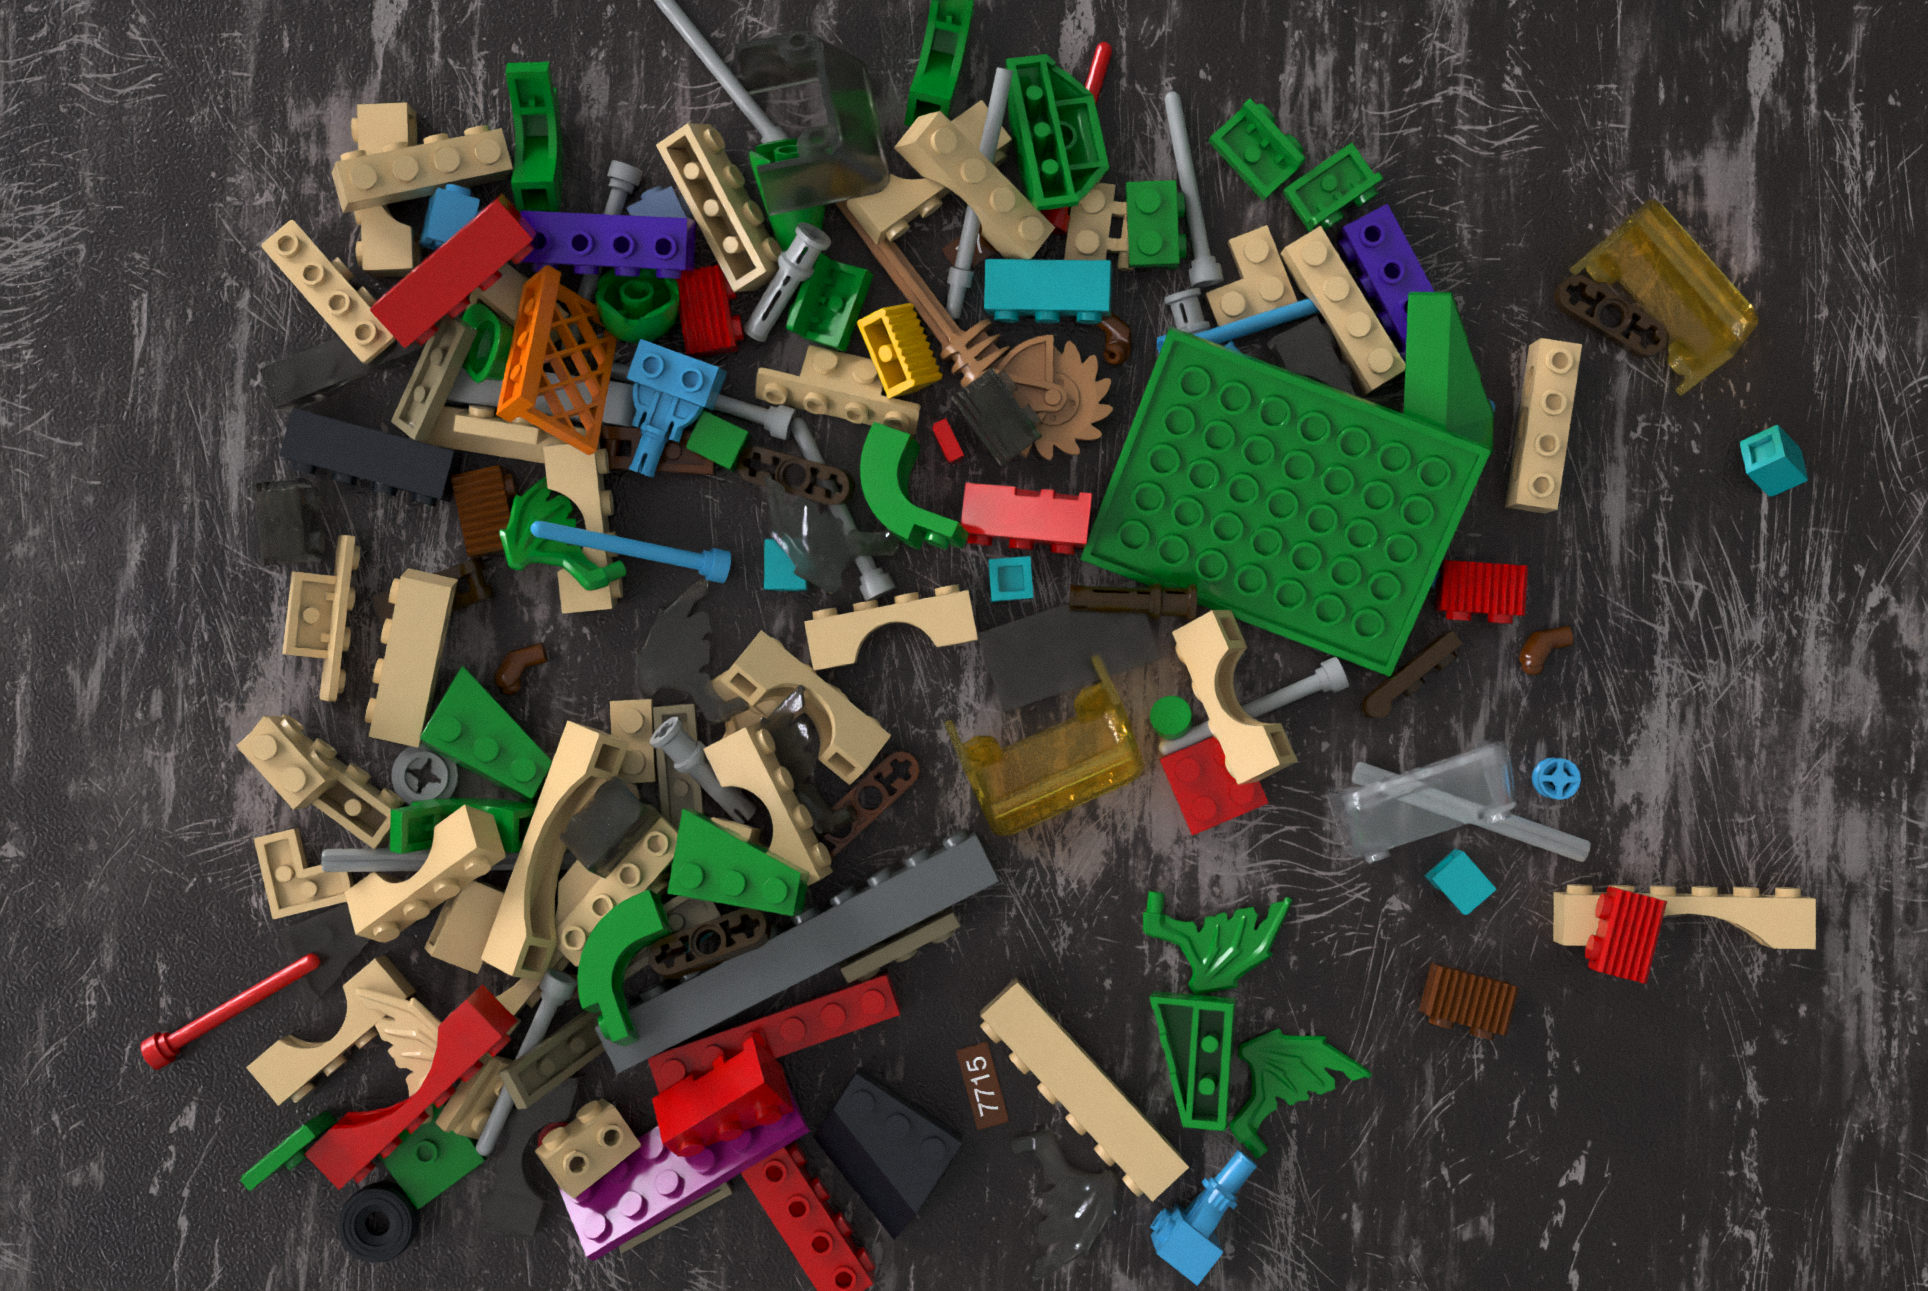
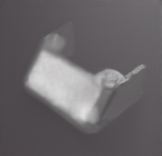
[1325,740,1517,863]

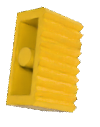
[857,303,943,399]

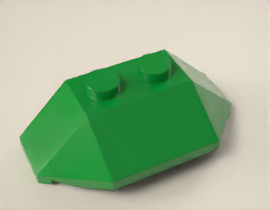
[1005,54,1109,211]

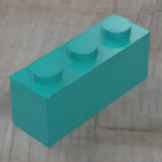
[984,259,1113,324]

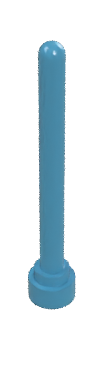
[1157,298,1320,354]
[531,521,731,583]

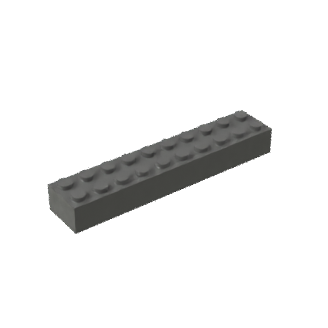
[595,828,999,1074]

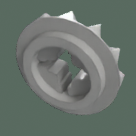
[391,743,459,806]

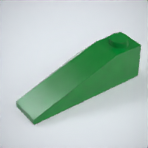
[1404,292,1494,455]

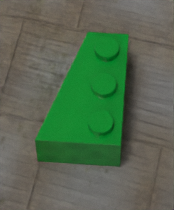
[420,666,552,804]
[667,808,809,916]
[1149,991,1236,1131]

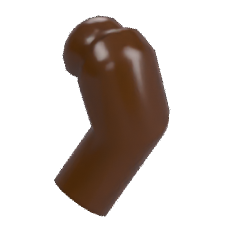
[1095,311,1132,365]
[1519,626,1573,675]
[494,642,548,695]

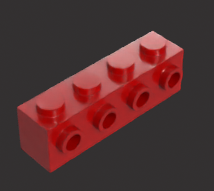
[369,193,537,348]
[741,1141,877,1291]

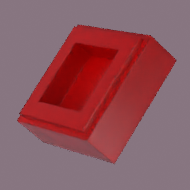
[932,418,964,466]

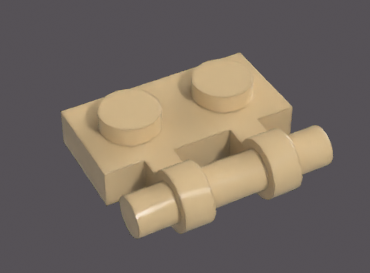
[1064,183,1133,272]

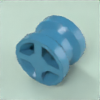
[1531,757,1581,800]

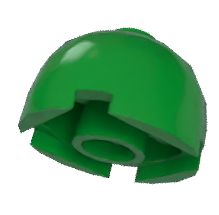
[596,268,679,344]

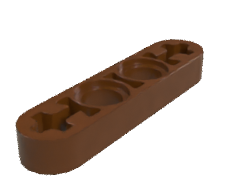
[811,751,920,859]

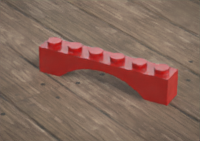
[647,969,901,1094]
[304,984,518,1190]

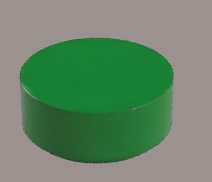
[1150,696,1193,740]

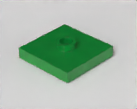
[377,1101,487,1210]
[240,1111,338,1192]

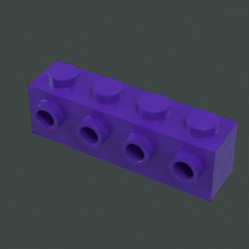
[1336,203,1434,373]
[520,211,696,279]

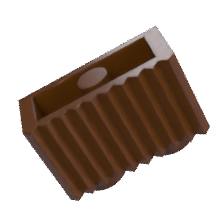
[451,465,519,558]
[1419,962,1519,1040]

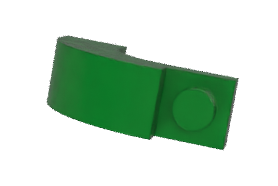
[904,0,975,126]
[505,62,563,214]
[860,422,969,550]
[390,798,537,854]
[577,889,674,1047]

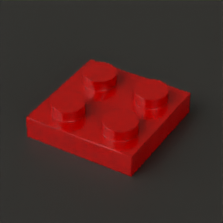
[1159,736,1268,836]

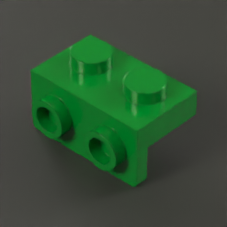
[1208,98,1306,202]
[1282,143,1384,232]
[1125,180,1186,270]
[786,253,874,352]

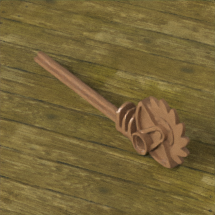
[806,142,1113,460]

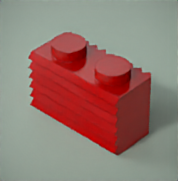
[675,264,744,358]
[1435,560,1528,624]
[1585,886,1667,984]

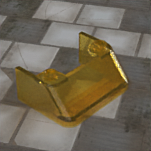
[1569,199,1758,396]
[944,655,1144,836]

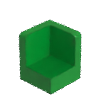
[686,410,752,473]

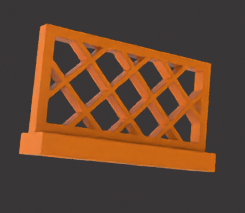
[496,264,617,456]

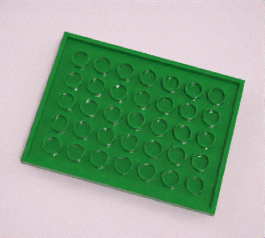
[1080,326,1491,677]

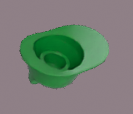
[462,303,514,384]

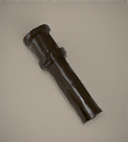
[1069,582,1197,621]

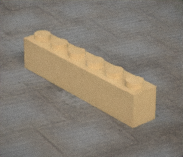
[980,977,1189,1202]

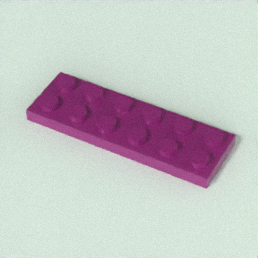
[558,1081,810,1261]

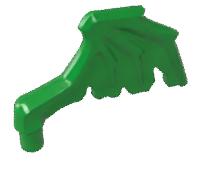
[499,475,626,591]
[1143,891,1292,994]
[1229,1028,1372,1159]

